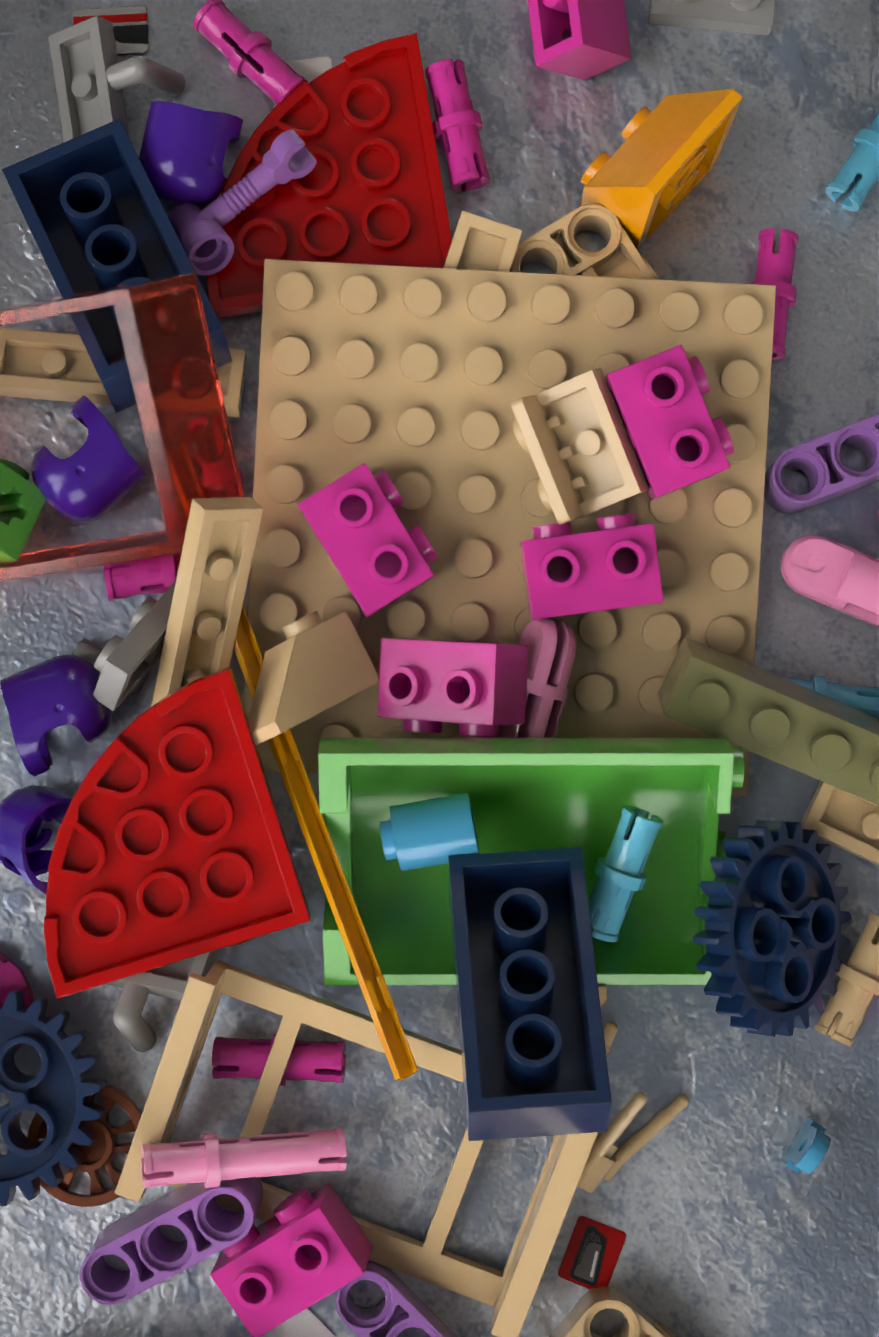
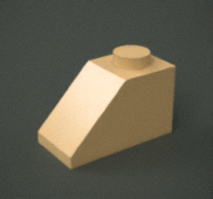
[248,611,379,745]

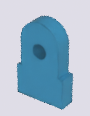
[781,1117,831,1174]

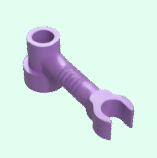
[168,129,317,276]

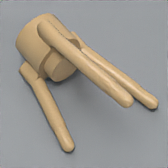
[552,1022,689,1193]

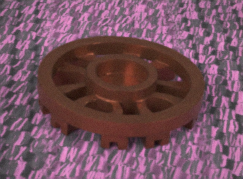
[27,1084,142,1207]

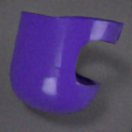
[139,101,243,207]
[31,395,147,523]
[0,655,113,776]
[0,785,73,894]

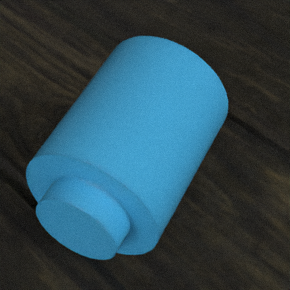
[379,792,480,871]

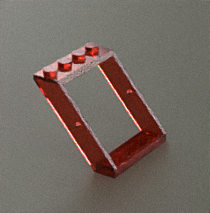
[0,272,245,581]

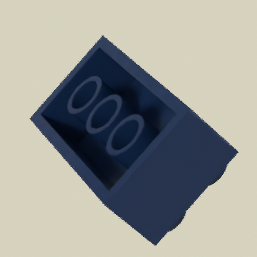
[2,119,232,413]
[448,847,612,1141]

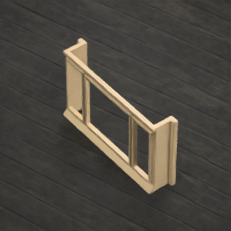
[115,960,598,1337]

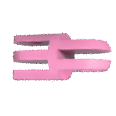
[781,535,879,627]
[489,617,577,738]

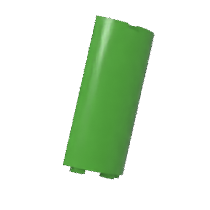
[318,738,744,985]

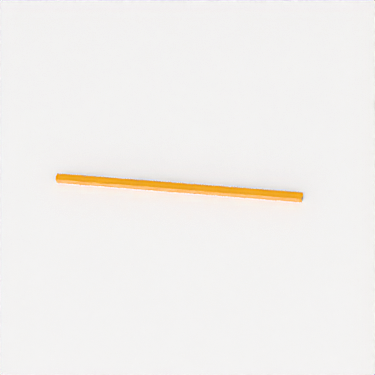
[160,441,419,1080]

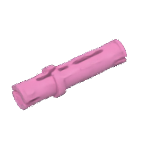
[141,1127,347,1189]

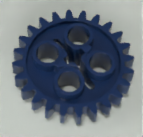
[693,820,851,1037]
[0,989,106,1207]

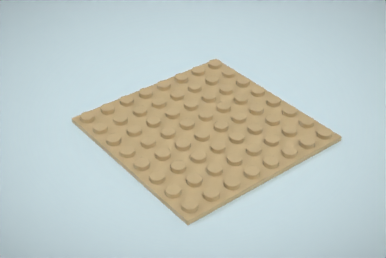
[243,259,776,796]

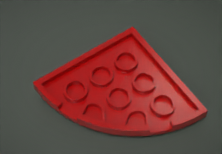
[207,33,452,318]
[44,666,311,999]

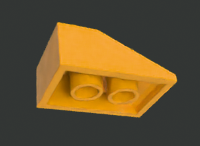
[580,89,743,251]

